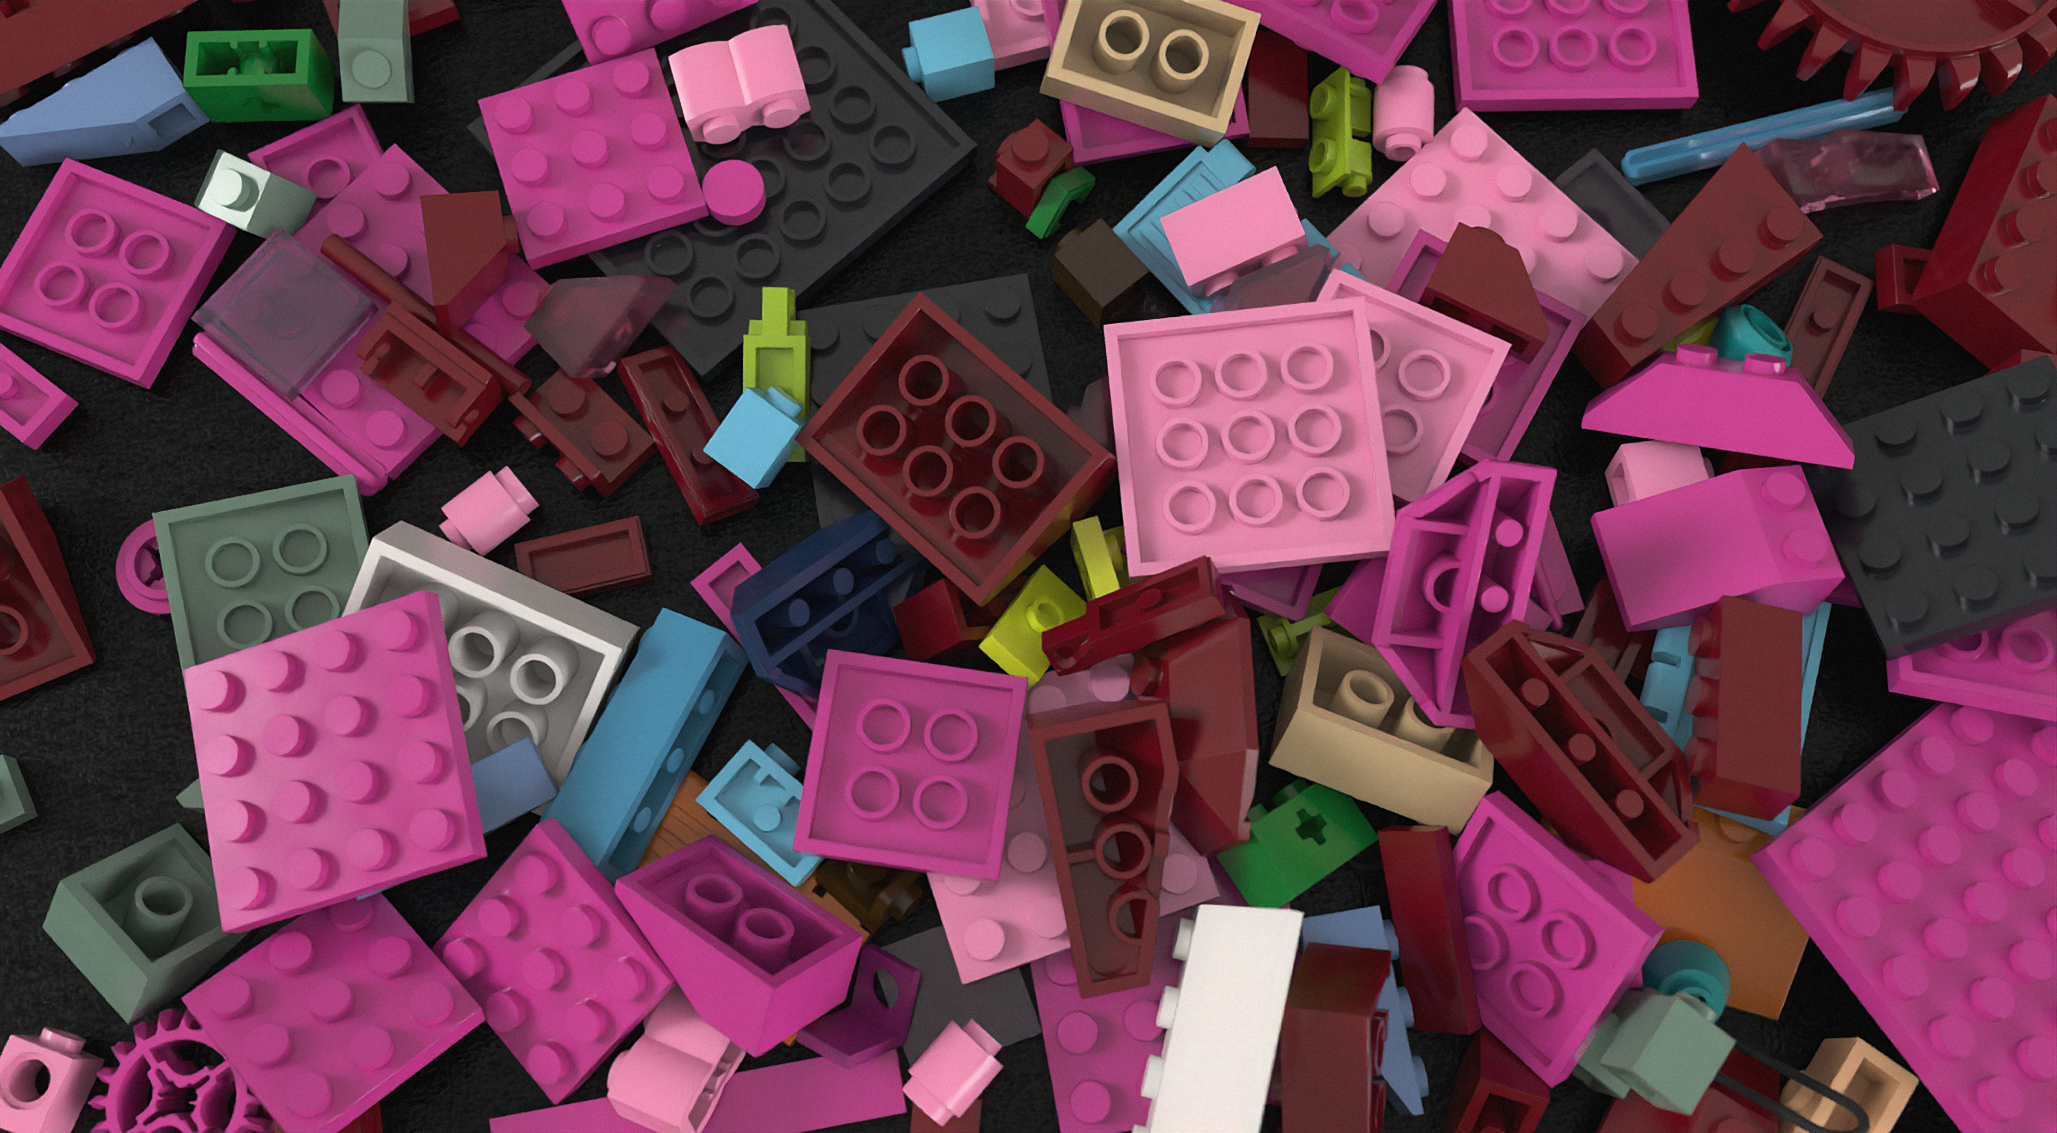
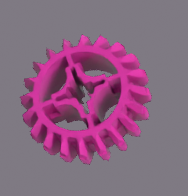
[88,1009,274,1133]

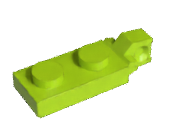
[743,287,811,462]

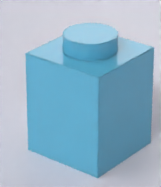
[902,6,995,102]
[703,385,808,489]

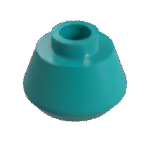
[1708,304,1793,368]
[1636,940,1731,1023]

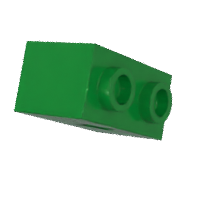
[183,29,336,123]
[1216,777,1379,909]

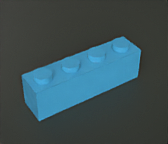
[540,607,750,885]

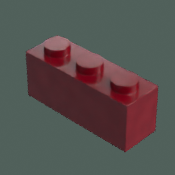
[1684,595,1803,822]

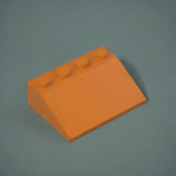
[1540,805,1809,1020]

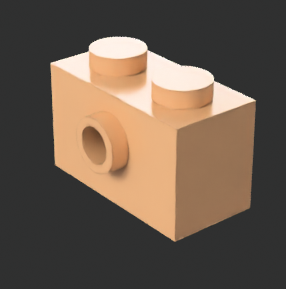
[1775,1037,1920,1133]

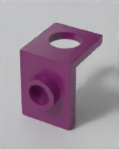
[796,944,921,1069]

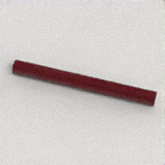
[320,234,532,395]

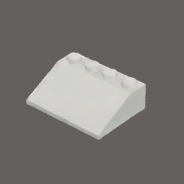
[342,520,640,816]
[1132,904,1303,1133]

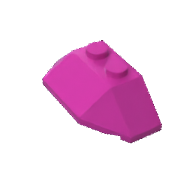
[1581,344,1855,469]
[1371,459,1557,729]

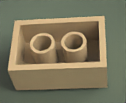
[1039,0,1261,149]
[1268,624,1494,837]

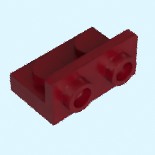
[507,359,659,500]

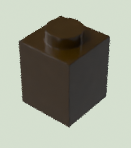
[1053,218,1149,331]

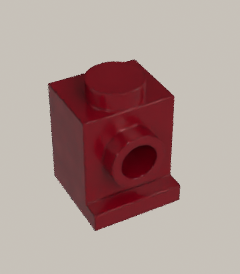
[988,118,1074,219]

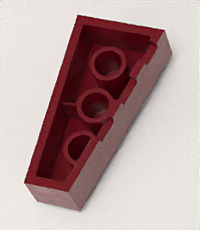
[0,0,198,107]
[1911,93,2057,370]
[1570,142,1824,391]
[1271,942,1392,1133]

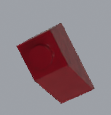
[420,190,519,338]
[1418,222,1551,365]
[893,575,1031,665]
[1443,1024,1550,1133]

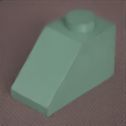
[338,0,415,103]
[194,149,318,245]

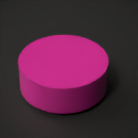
[702,160,766,225]

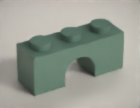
[1571,987,1736,1115]

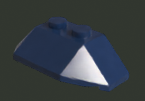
[730,509,933,702]

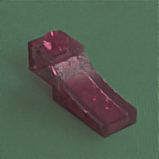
[1754,129,1940,215]

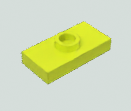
[979,564,1086,691]

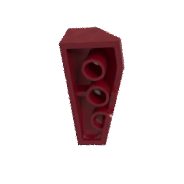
[1025,700,1179,999]

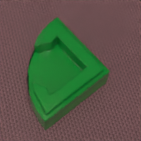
[1025,166,1096,239]

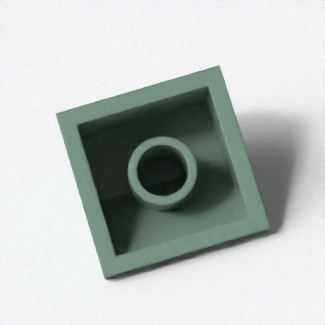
[42,823,252,1025]

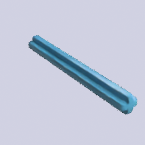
[1621,86,1909,186]

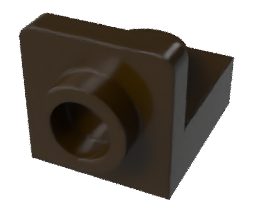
[815,859,926,934]

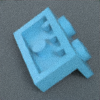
[695,739,825,890]

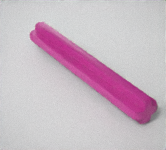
[192,326,389,497]

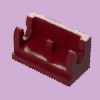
[355,301,506,447]

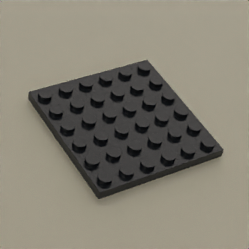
[467,0,978,385]

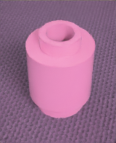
[1373,65,1434,161]
[439,466,539,557]
[902,1018,1004,1127]

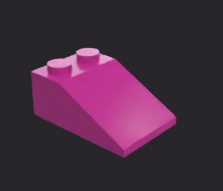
[1590,465,1845,632]
[614,834,863,1058]

